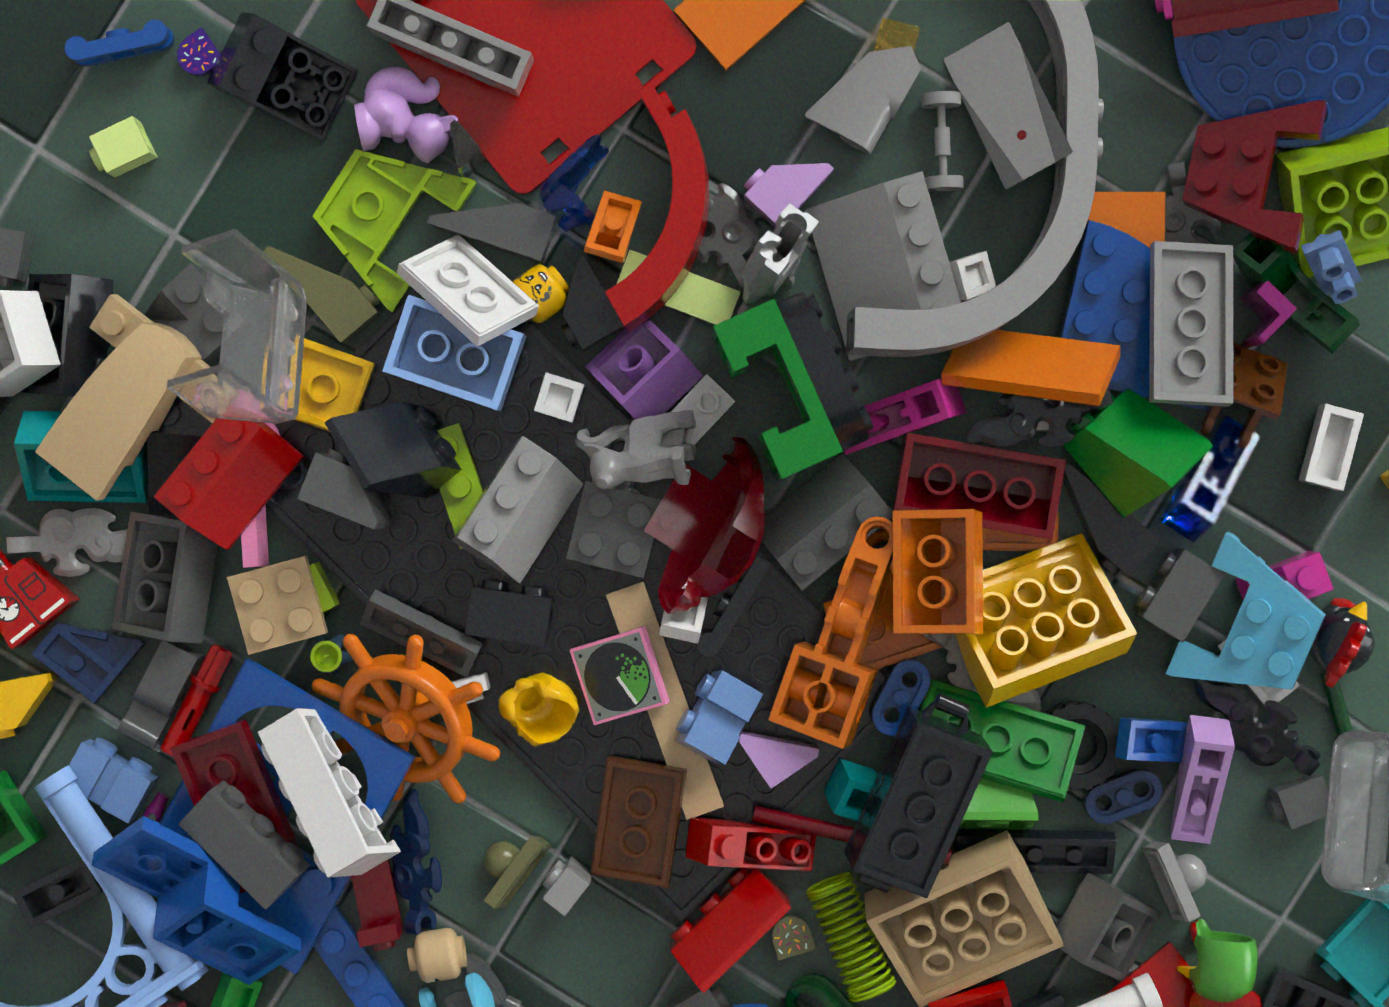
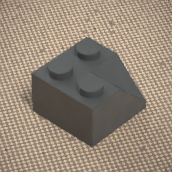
[144,263,253,366]

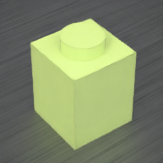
[89,116,158,177]

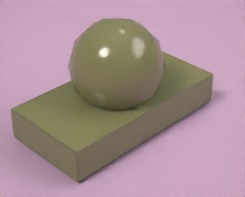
[484,836,551,909]

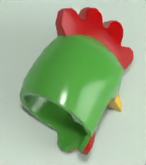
[1177,919,1262,1007]

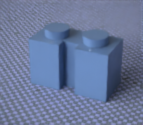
[675,670,763,765]
[69,738,159,823]

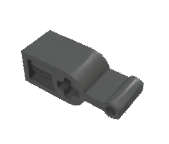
[117,640,204,749]

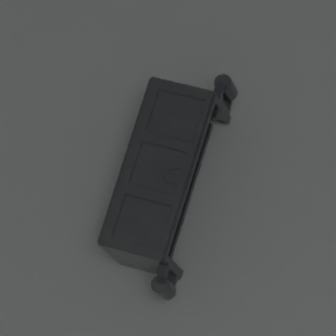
[844,693,993,899]

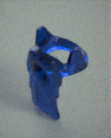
[539,134,609,232]

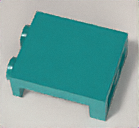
[1315,884,1389,1007]

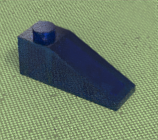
[1160,415,1260,542]

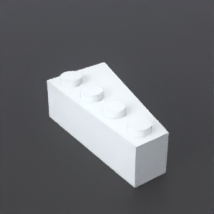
[258,708,401,878]

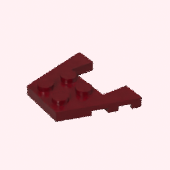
[1182,100,1327,253]

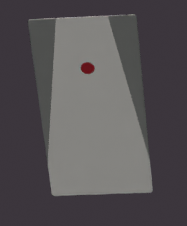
[944,22,1073,189]

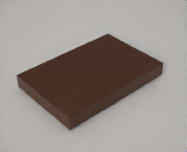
[590,755,687,888]

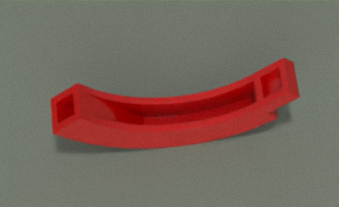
[605,83,710,332]

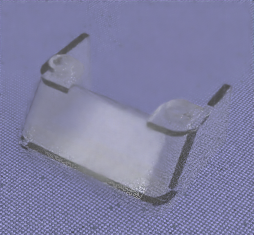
[167,229,307,424]
[1321,731,1389,904]

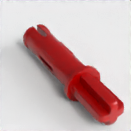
[160,644,232,756]

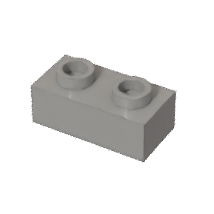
[542,856,592,916]

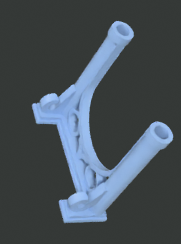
[0,765,209,1007]

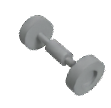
[921,91,964,192]

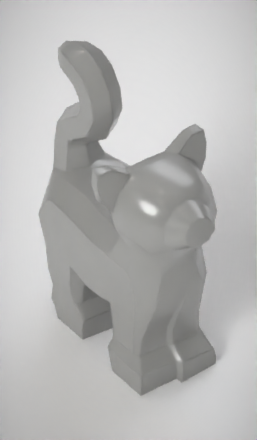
[737,203,819,315]
[575,410,696,489]

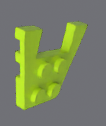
[313,149,477,313]

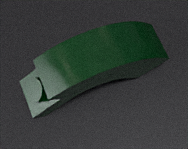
[1233,232,1360,354]

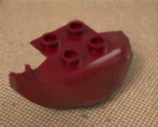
[644,436,765,614]

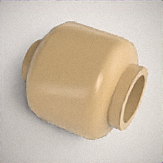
[407,928,467,983]

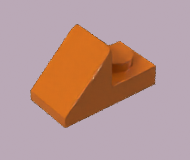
[584,190,642,263]

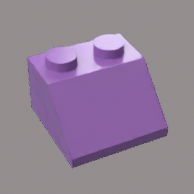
[585,319,703,419]

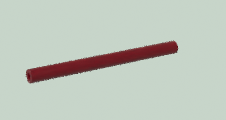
[752,806,952,865]

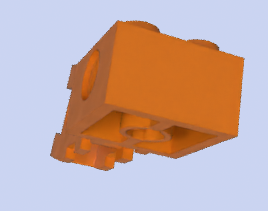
[768,516,893,749]

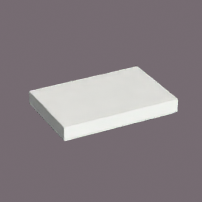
[397,234,539,347]

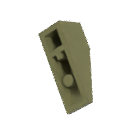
[263,246,382,345]

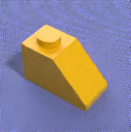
[0,672,58,739]

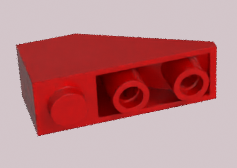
[685,817,816,871]

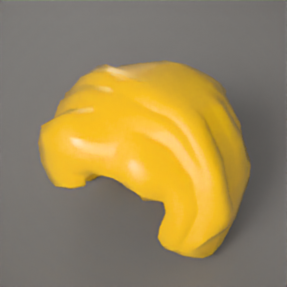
[498,672,579,747]

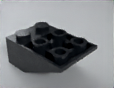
[207,12,358,141]

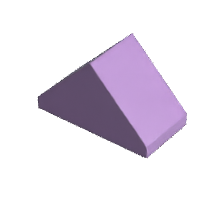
[739,731,820,788]

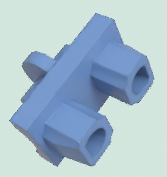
[1301,230,1362,304]

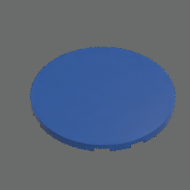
[1173,0,1389,148]

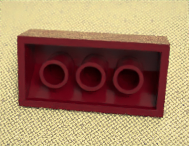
[893,433,1066,540]

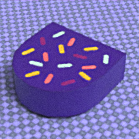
[177,27,221,77]

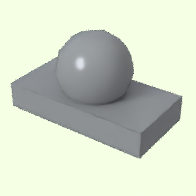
[1142,841,1208,922]

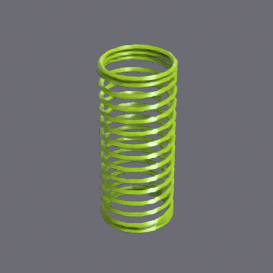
[805,872,897,1002]

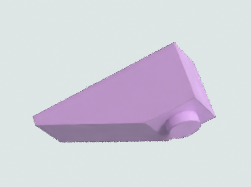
[1170,715,1235,844]

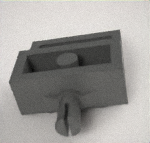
[566,481,662,578]

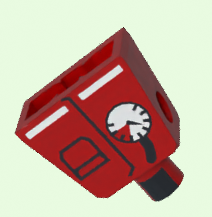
[0,549,80,649]

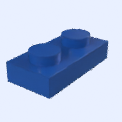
[1115,718,1187,762]

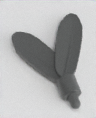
[444,953,524,1007]

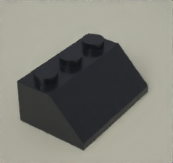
[20,274,114,397]

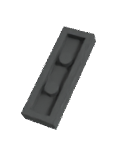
[360,589,483,677]

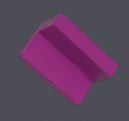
[1239,281,1297,348]

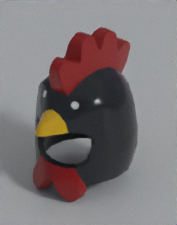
[1310,598,1375,688]

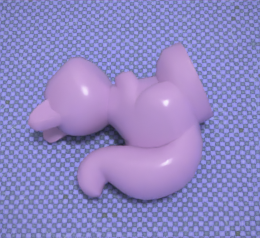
[354,66,459,163]

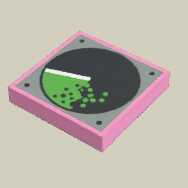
[570,626,670,725]

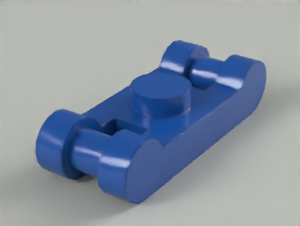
[65,20,175,67]

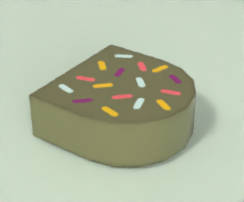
[771,914,816,961]

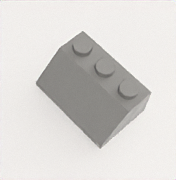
[452,436,583,584]

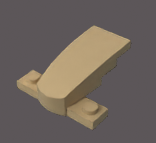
[35,294,240,501]

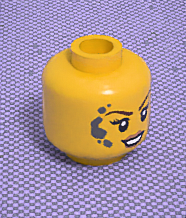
[512,264,569,323]

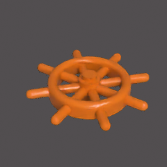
[311,634,500,804]

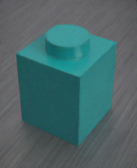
[824,758,877,821]

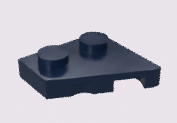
[32,623,145,704]

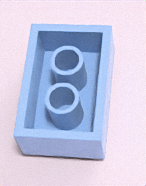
[382,295,526,412]

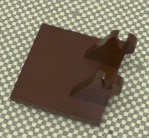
[1199,342,1288,449]

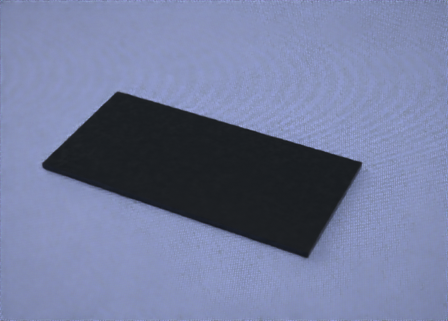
[266,291,895,922]

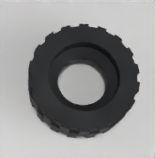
[1045,701,1121,791]

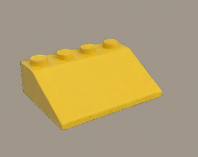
[955,533,1137,708]

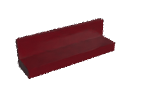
[1171,0,1339,38]

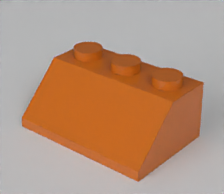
[893,509,983,634]

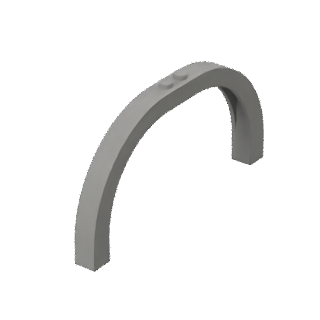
[846,0,1104,357]

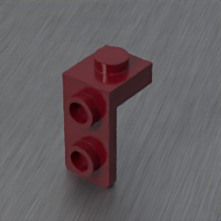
[351,859,404,951]

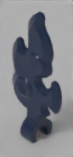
[389,788,442,935]

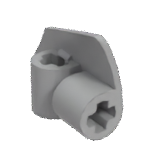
[805,46,921,154]

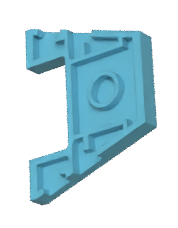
[1166,532,1326,690]

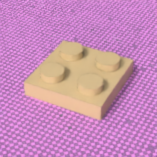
[227,556,328,655]

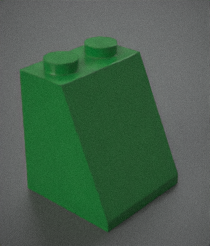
[1063,388,1213,518]

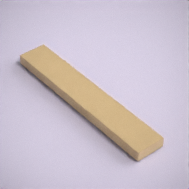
[606,581,724,820]

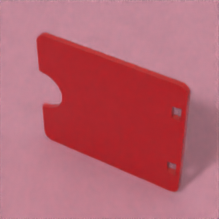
[355,0,696,195]

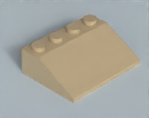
[864,830,1064,1007]

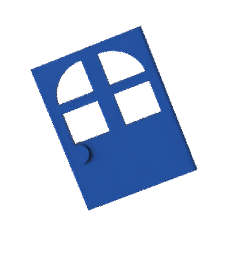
[160,658,415,974]

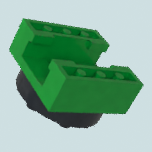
[712,291,874,480]

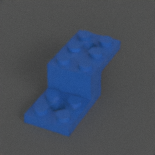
[92,816,302,985]

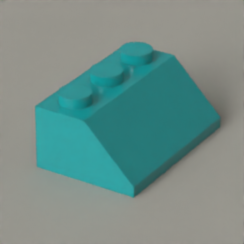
[14,411,148,503]

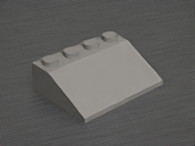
[805,171,961,362]

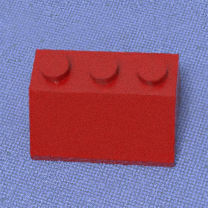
[153,402,305,550]
[670,868,791,993]

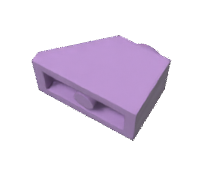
[744,163,834,228]

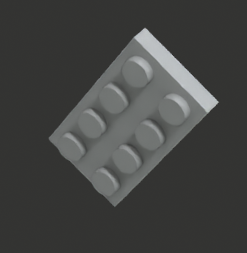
[1149,241,1233,407]

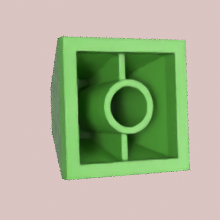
[959,778,1038,830]

